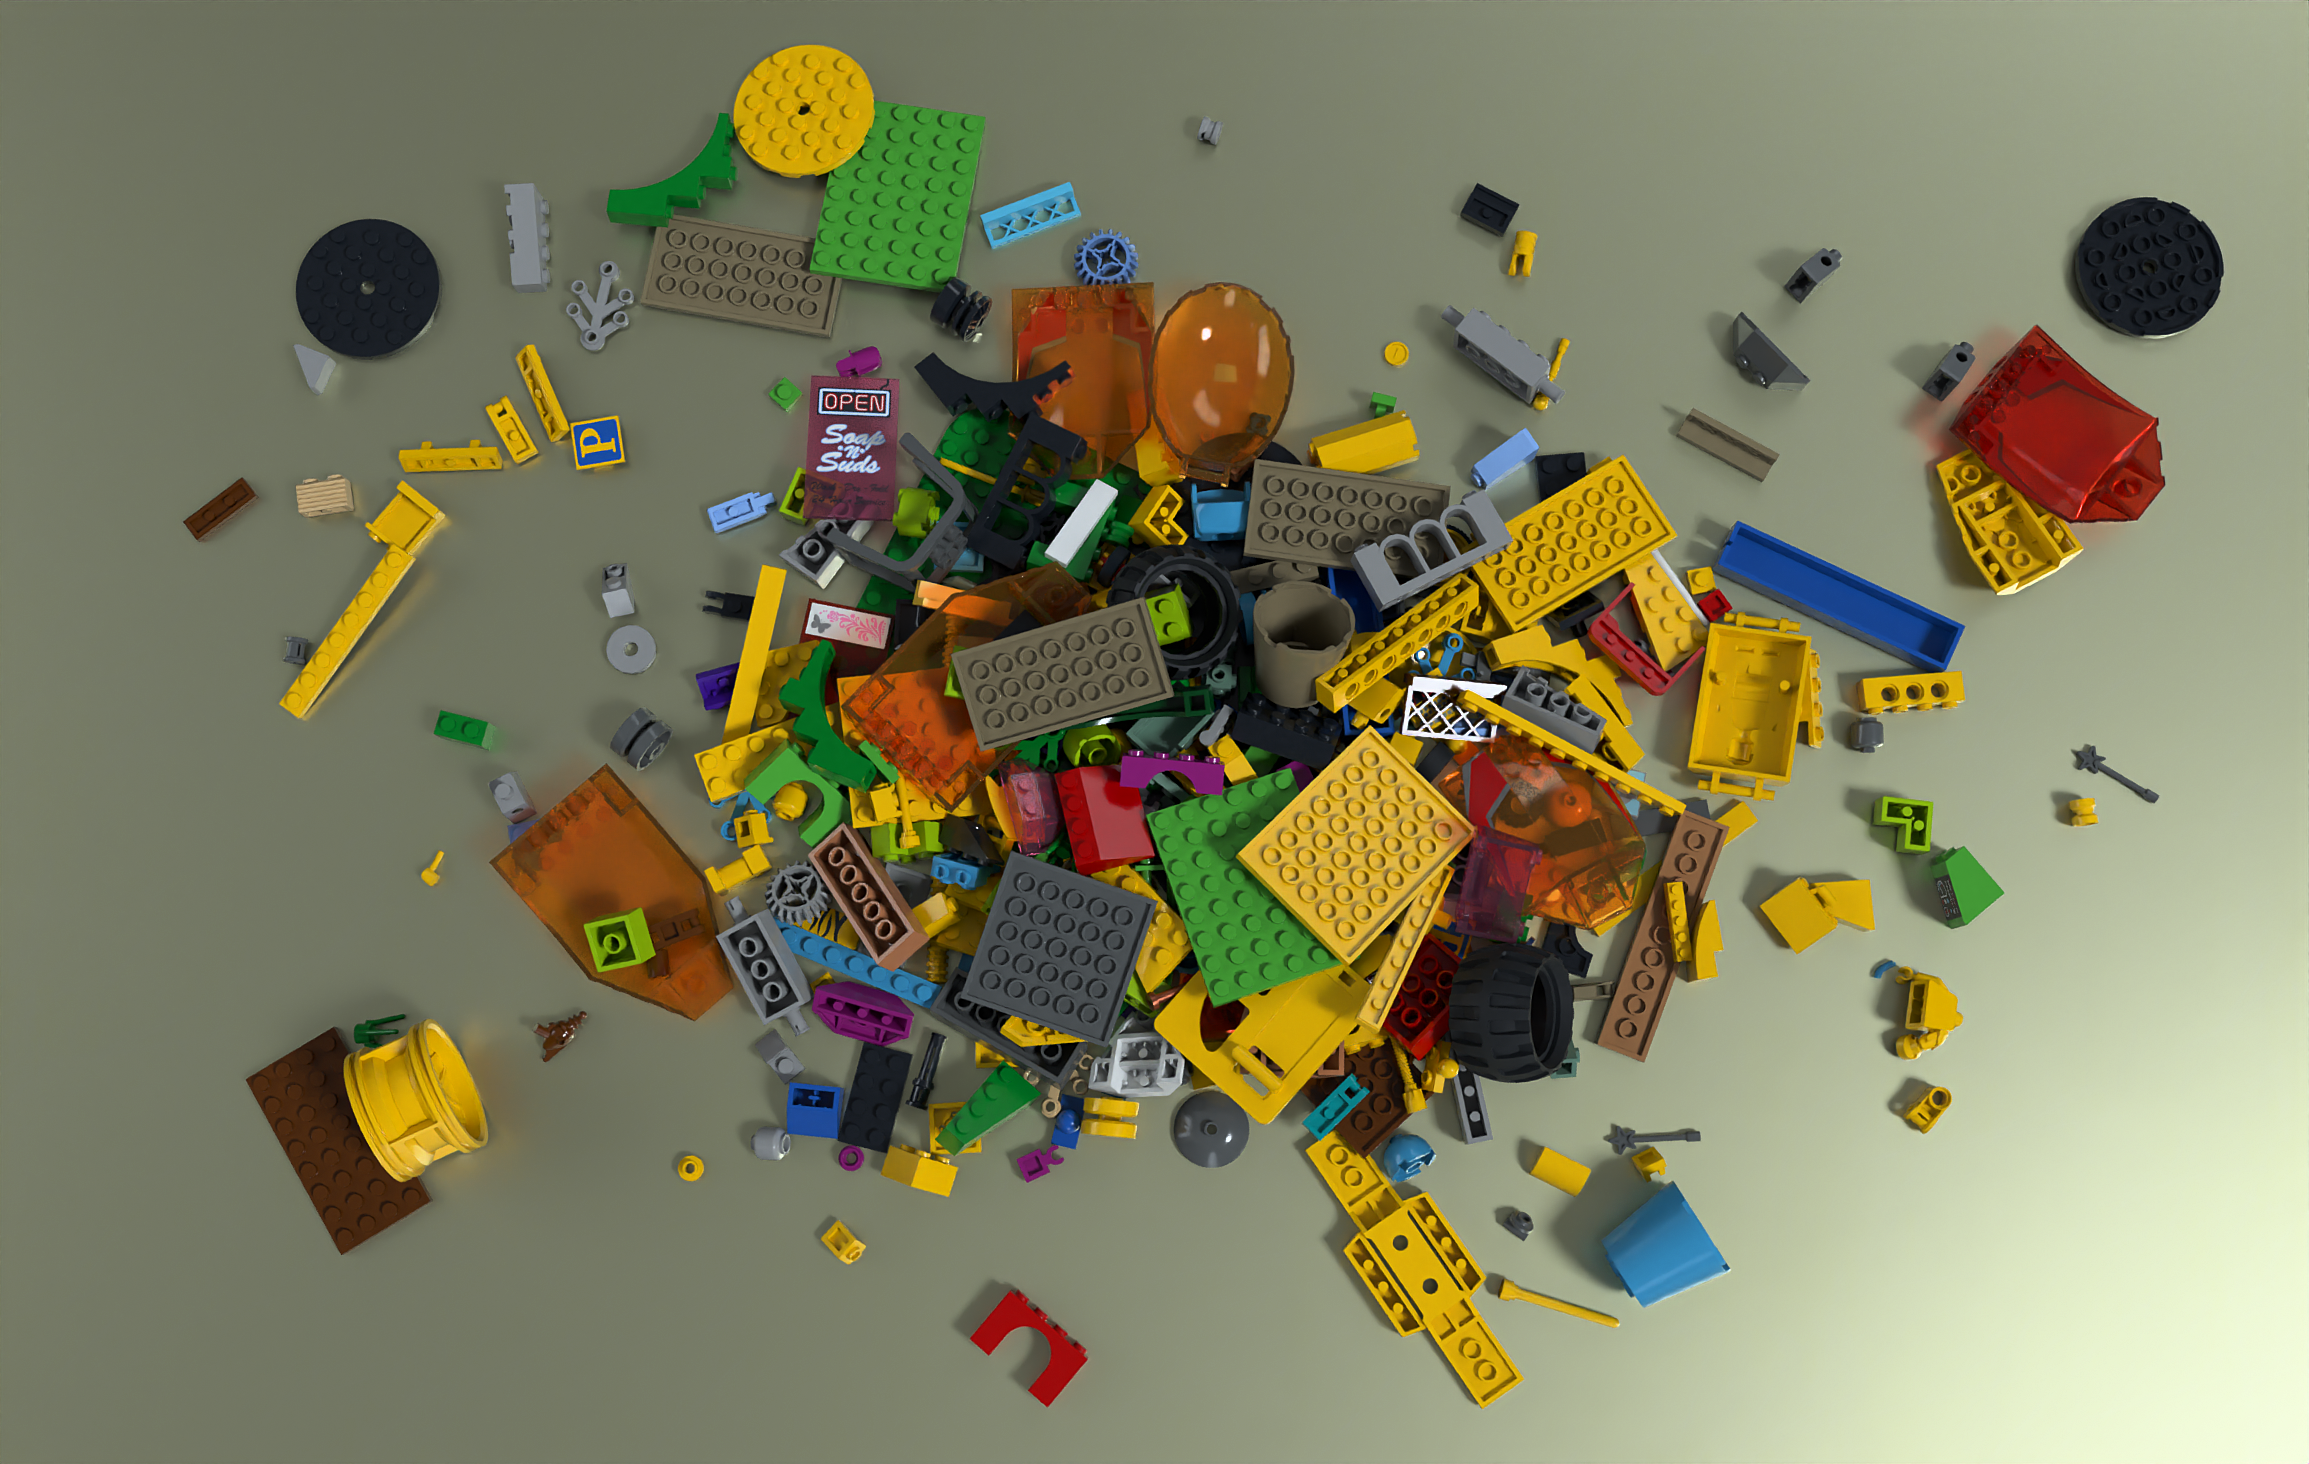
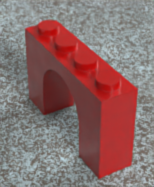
[970,1289,1089,1408]

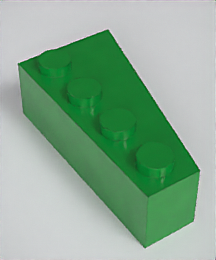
[935,1060,1042,1156]

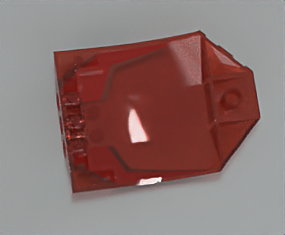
[1949,324,2165,524]

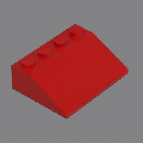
[1055,764,1155,876]
[1382,932,1462,1061]

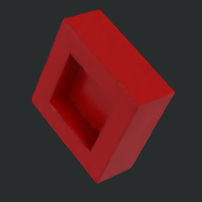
[1697,588,1733,623]

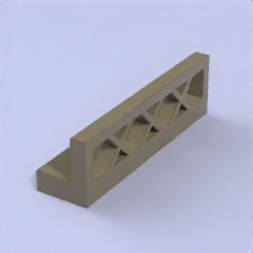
[1676,408,1780,482]

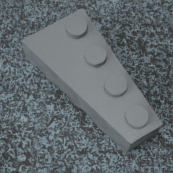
[504,183,550,293]
[779,491,882,590]
[1501,665,1607,755]

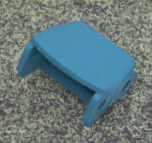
[1190,481,1251,541]

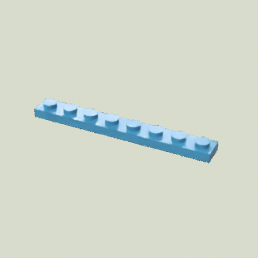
[773,917,943,1009]

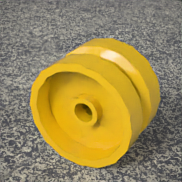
[1081,1096,1139,1139]

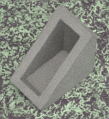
[293,344,336,395]

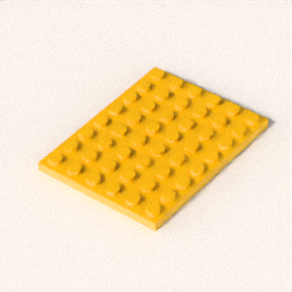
[1236,725,1478,968]

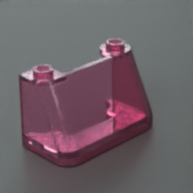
[1454,824,1543,943]

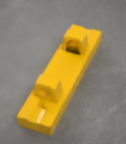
[399,440,503,472]

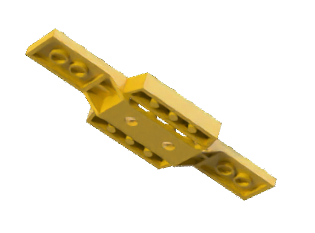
[1305,1129,1524,1409]

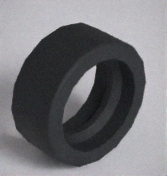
[1415,741,1455,783]

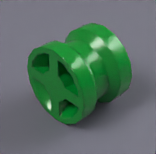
[1105,521,1135,549]

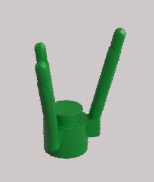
[1046,832,1077,873]
[354,1014,406,1048]

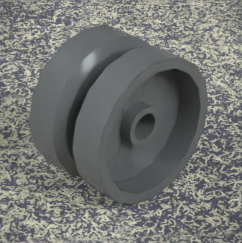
[610,707,673,771]

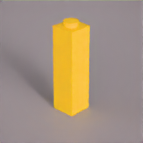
[912,892,961,938]

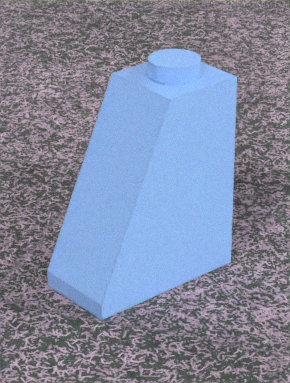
[1471,428,1540,491]

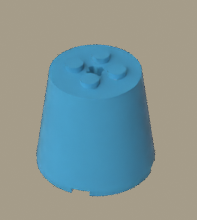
[1601,1181,1731,1308]

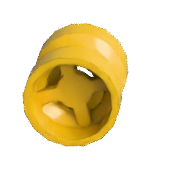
[2069,798,2098,827]

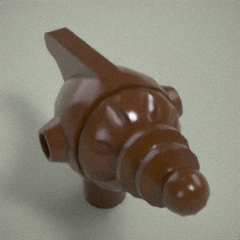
[532,1011,587,1062]

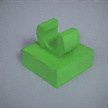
[1369,392,1397,419]

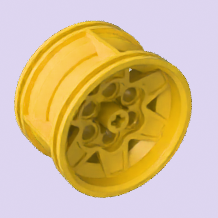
[343,1018,488,1182]

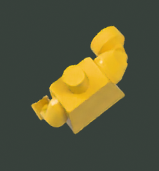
[1895,966,1963,1060]

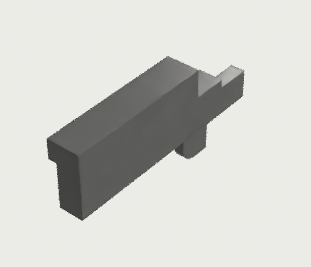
[1460,651,1551,685]

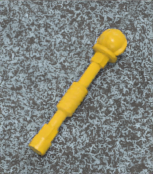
[1533,338,1570,411]

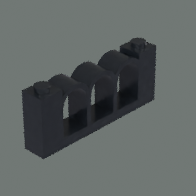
[965,413,1088,574]

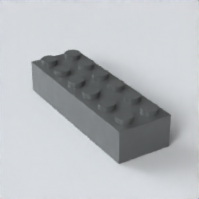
[929,967,1088,1091]

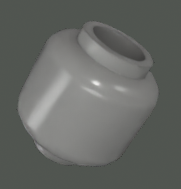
[751,1126,791,1161]

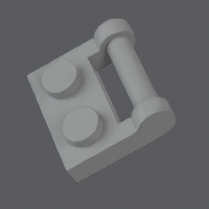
[1199,705,1237,753]

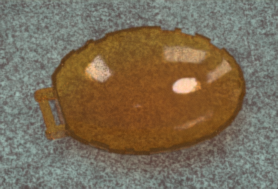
[1148,282,1295,488]

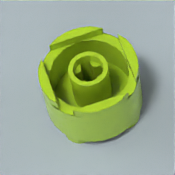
[893,487,940,539]
[1063,724,1121,768]

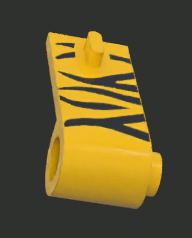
[786,907,860,950]

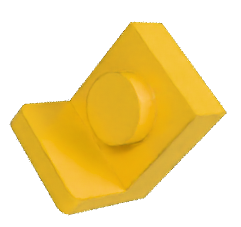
[821,1220,866,1265]

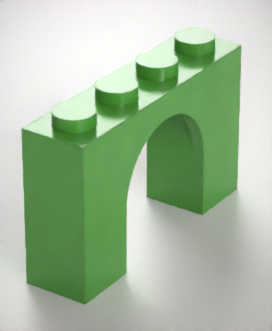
[744,738,852,849]

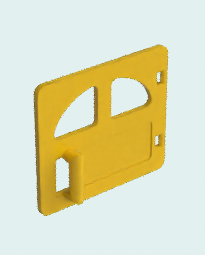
[1154,965,1370,1125]

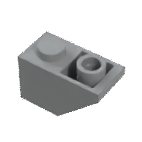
[602,563,635,618]

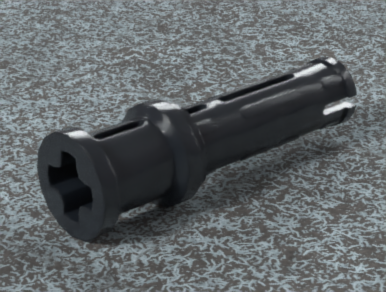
[905,1032,947,1111]

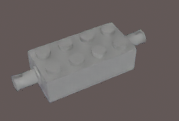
[1441,305,1566,404]
[716,896,815,1037]

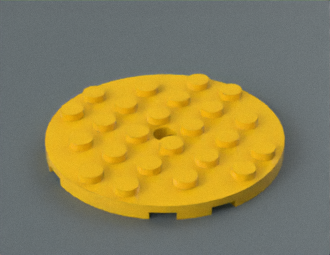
[733,45,875,178]

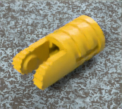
[1508,231,1538,277]

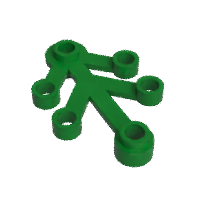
[987,729,1067,790]

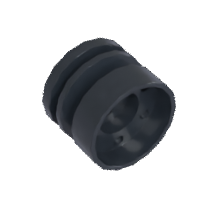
[930,277,993,342]

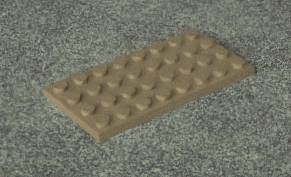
[640,214,842,338]
[1243,459,1451,583]
[951,596,1174,751]

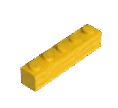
[1663,882,1693,962]

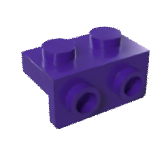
[696,662,740,711]

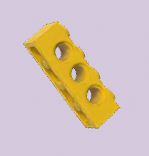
[1856,671,1965,715]

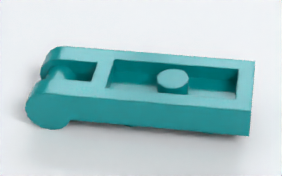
[1302,1073,1370,1142]

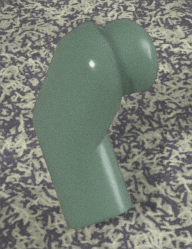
[941,576,977,593]

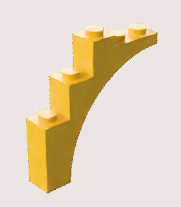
[1483,624,1633,728]

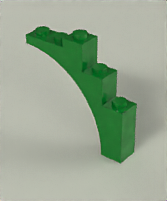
[606,113,738,228]
[778,639,877,793]

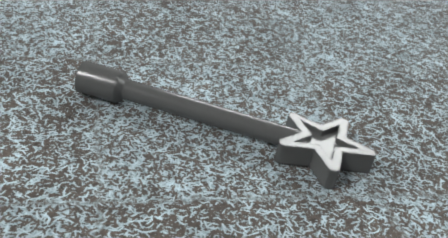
[2076,746,2159,803]
[1608,1126,1701,1155]

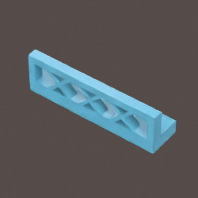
[980,182,1081,249]

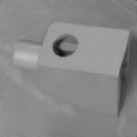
[488,771,537,824]

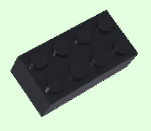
[1231,692,1343,771]

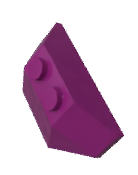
[812,981,914,1047]

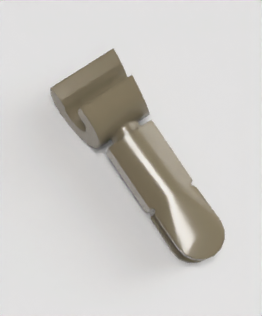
[1571,981,1614,1002]

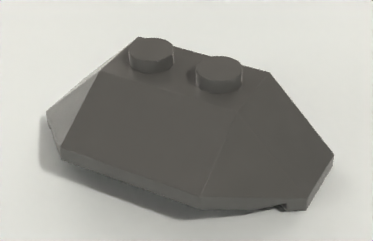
[1733,312,1810,391]

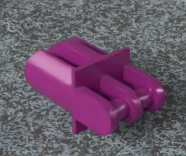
[836,346,882,379]

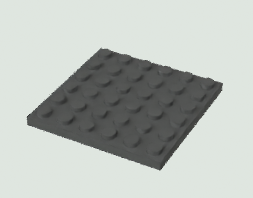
[960,850,1158,1048]

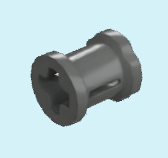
[282,637,308,665]

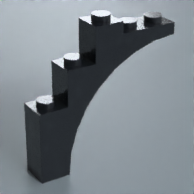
[914,352,1076,427]

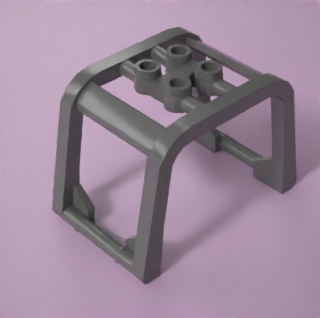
[827,433,979,594]

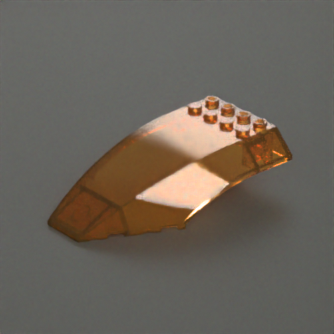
[841,561,1092,813]
[489,763,734,1021]

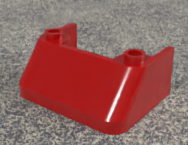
[1588,582,1706,696]

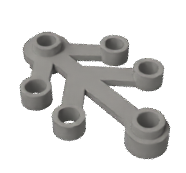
[566,261,634,351]

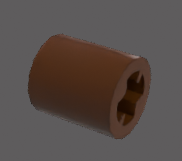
[646,950,671,979]

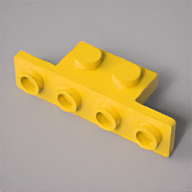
[1799,648,1824,748]

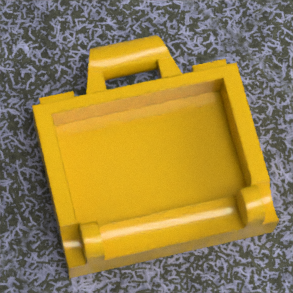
[1760,876,1838,954]

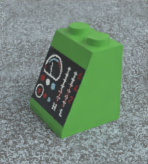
[1930,846,2004,929]

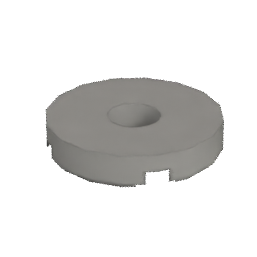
[606,625,656,674]

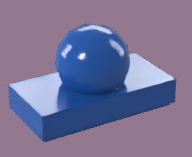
[1051,1094,1085,1149]

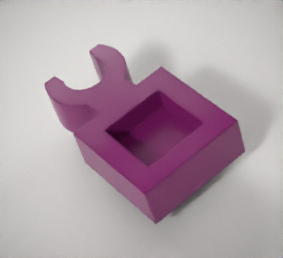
[1016,1145,1064,1183]

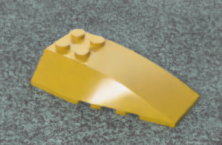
[1936,445,2084,595]

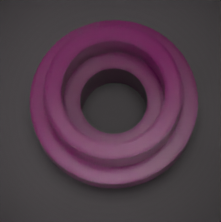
[838,1145,864,1171]

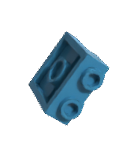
[930,852,1001,890]

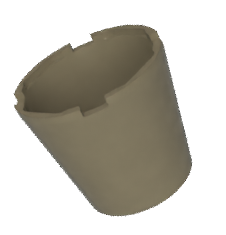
[1253,581,1355,708]

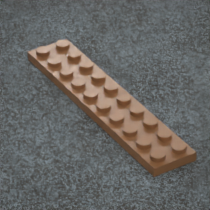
[1595,810,1730,1063]

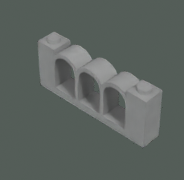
[1350,489,1513,612]

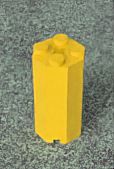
[1307,410,1420,475]

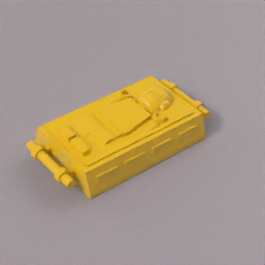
[1688,612,1812,801]

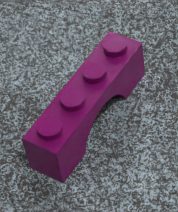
[1120,749,1225,795]

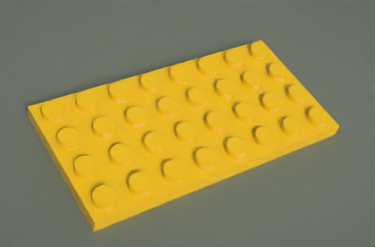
[1459,454,1678,634]

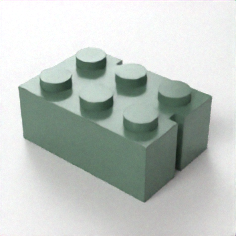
[1126,681,1215,774]

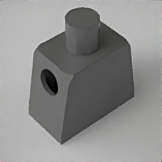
[1784,248,1842,304]
[1922,342,1976,402]

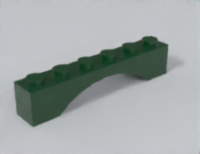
[1061,684,1215,730]

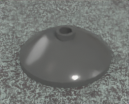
[1174,1091,1249,1168]

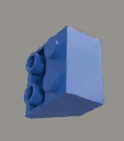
[787,1082,844,1139]

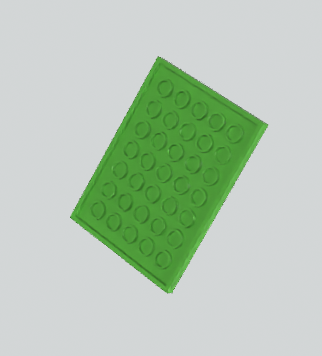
[809,100,986,293]
[1146,768,1361,1008]

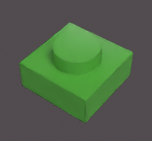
[768,377,803,412]

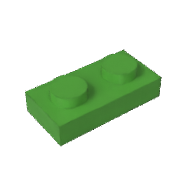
[855,740,900,787]

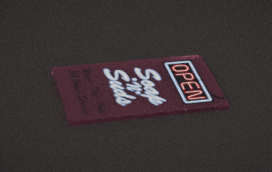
[803,375,899,522]

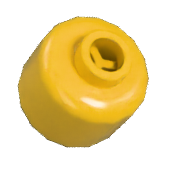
[772,782,809,821]

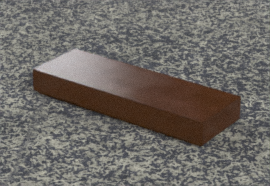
[183,478,259,542]

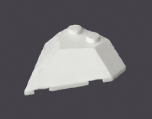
[1088,1009,1185,1098]

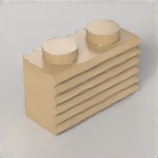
[295,475,354,518]

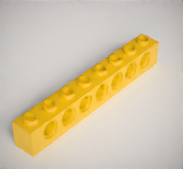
[1315,572,1479,713]

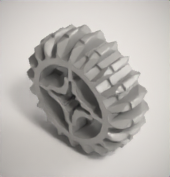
[765,860,832,927]

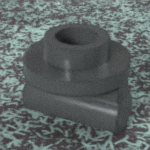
[1502,1211,1534,1241]

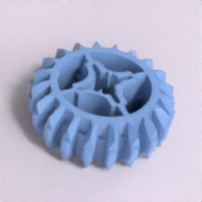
[1074,228,1138,294]

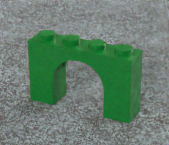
[1026,482,1118,587]

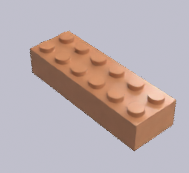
[808,822,930,972]

